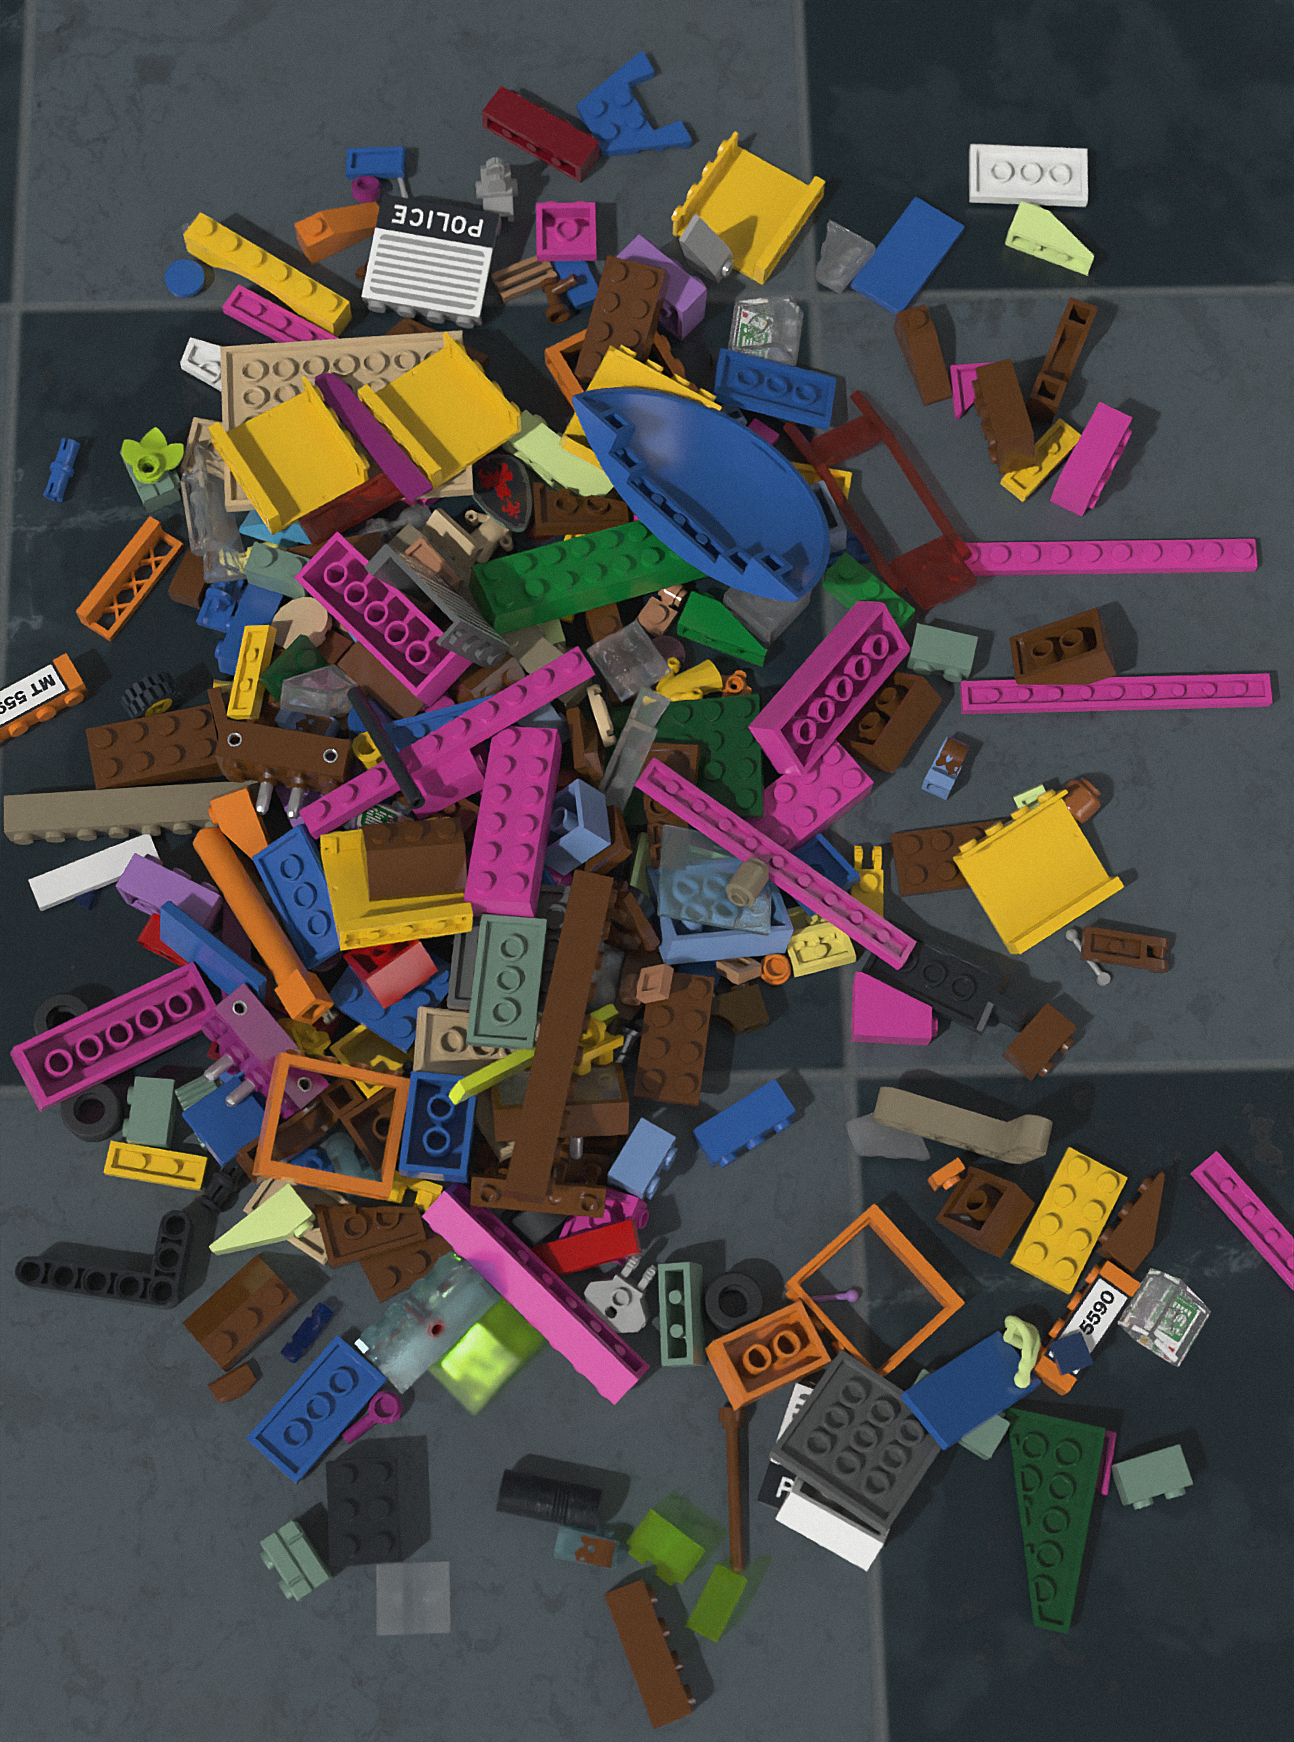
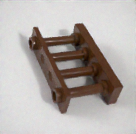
[470,1137,611,1218]

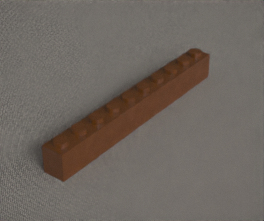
[503,869,618,1205]

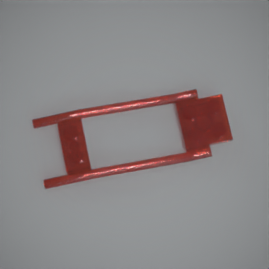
[783,390,977,611]

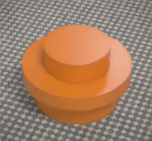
[760,954,791,985]

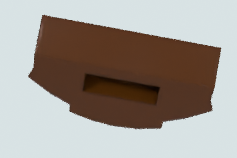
[208,1362,257,1403]

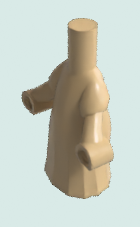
[465,510,514,565]

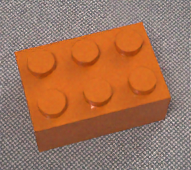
[705,1300,831,1411]

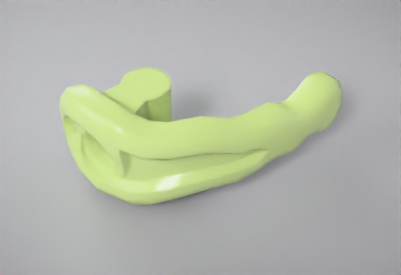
[1003,1315,1041,1388]

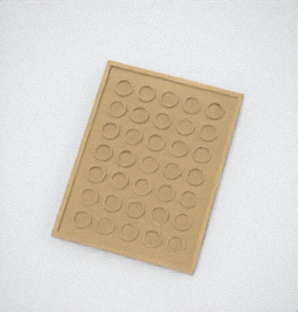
[220,331,474,512]

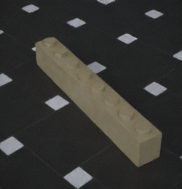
[388,523,593,713]
[4,780,264,845]

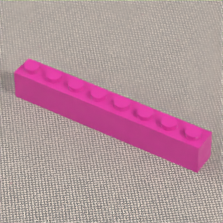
[422,1182,651,1405]

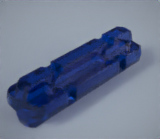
[281,1302,333,1363]

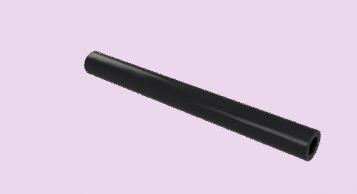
[347,687,425,809]

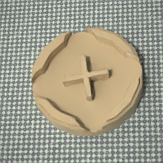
[271,597,332,650]
[587,684,617,747]

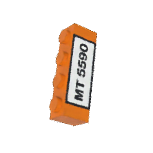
[0,653,89,742]
[1032,1261,1141,1396]

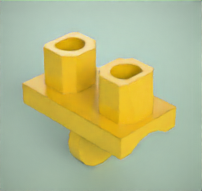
[572,1016,624,1075]
[277,1018,330,1060]
[385,1170,444,1213]

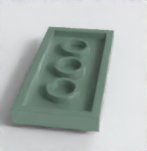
[466,914,548,1051]

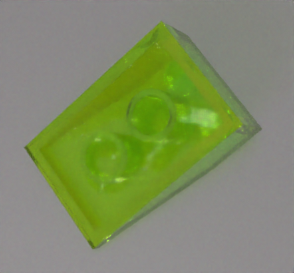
[427,1292,545,1416]

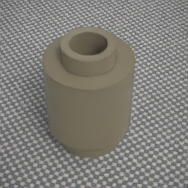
[726,858,770,906]

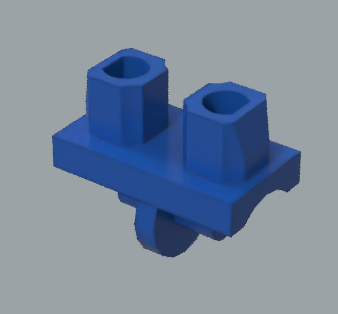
[196,572,245,633]

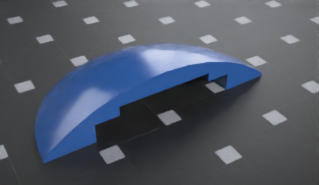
[572,387,831,602]

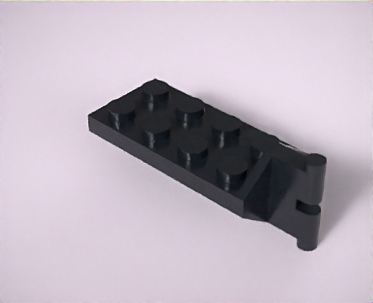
[861,919,1027,1036]

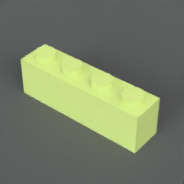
[502,410,618,499]

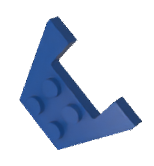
[576,51,692,157]

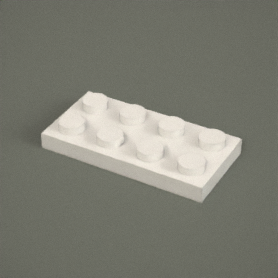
[969,144,1088,207]

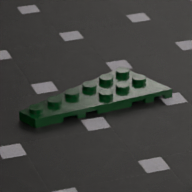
[1006,1407,1106,1634]

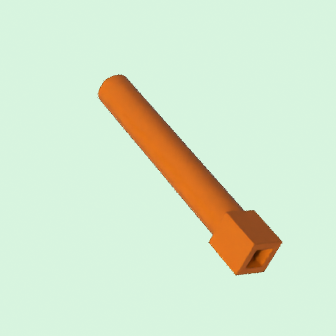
[193,827,334,1025]

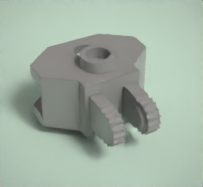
[475,157,518,222]
[584,1254,658,1333]

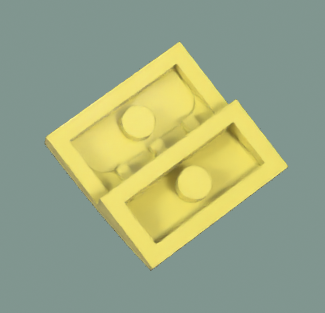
[786,906,856,977]

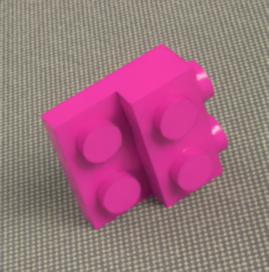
[536,201,596,261]
[559,1180,649,1266]

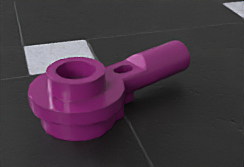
[342,1390,403,1445]

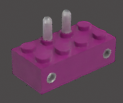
[199,983,330,1120]

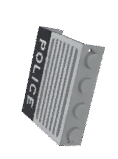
[362,194,502,328]

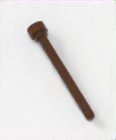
[718,1407,746,1574]

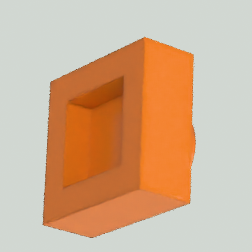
[927,1158,965,1191]

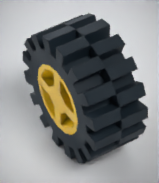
[121,671,183,719]

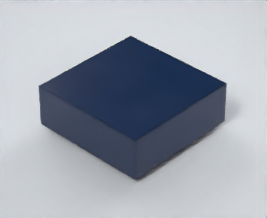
[1048,1332,1094,1376]

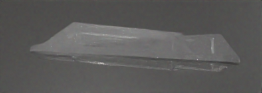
[181,445,247,583]
[596,684,671,812]

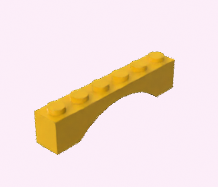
[183,212,352,337]

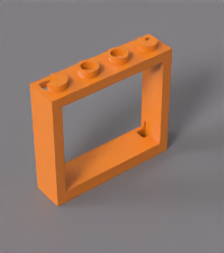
[545,329,699,412]
[252,1049,410,1200]
[785,1203,965,1378]

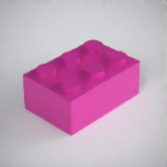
[1050,402,1133,517]

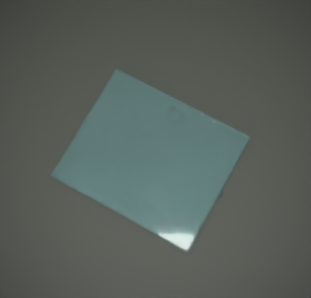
[657,824,773,936]

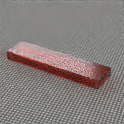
[297,472,404,547]

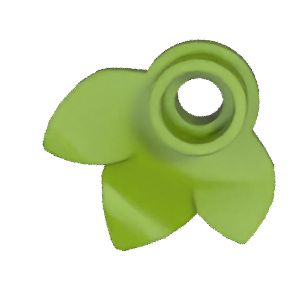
[122,427,184,484]

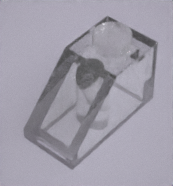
[280,664,357,718]

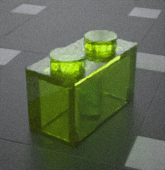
[626,1509,706,1587]

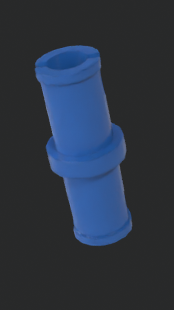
[43,438,81,502]

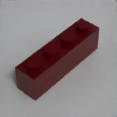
[482,86,599,183]

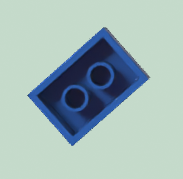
[399,1071,479,1183]

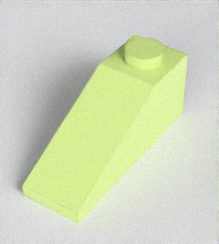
[1005,201,1094,275]
[209,1183,316,1256]

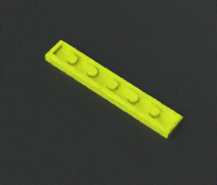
[449,1004,619,1105]

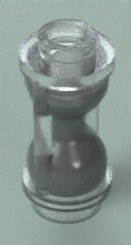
[363,503,432,547]

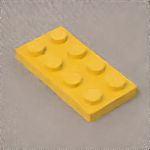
[1010,1147,1127,1295]

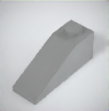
[679,214,734,283]

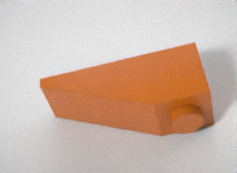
[294,201,379,265]
[208,784,272,860]

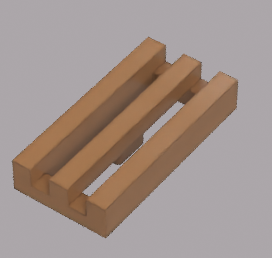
[491,255,557,303]

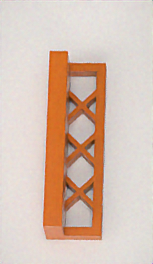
[76,516,184,642]

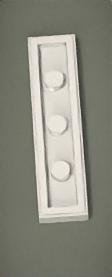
[28,834,160,911]

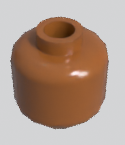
[1061,778,1101,824]

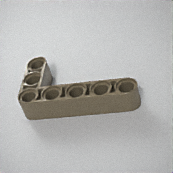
[873,1087,1053,1164]

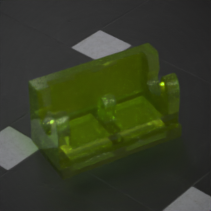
[685,1564,749,1643]

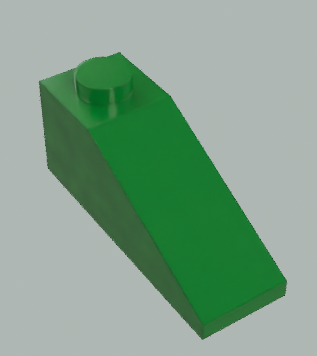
[677,591,767,667]

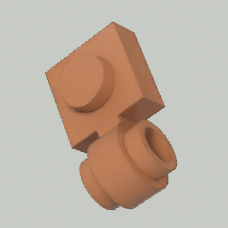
[635,584,689,640]
[619,964,674,1006]

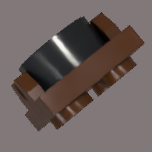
[602,880,660,951]

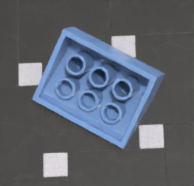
[645,858,794,965]

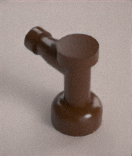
[540,273,579,324]

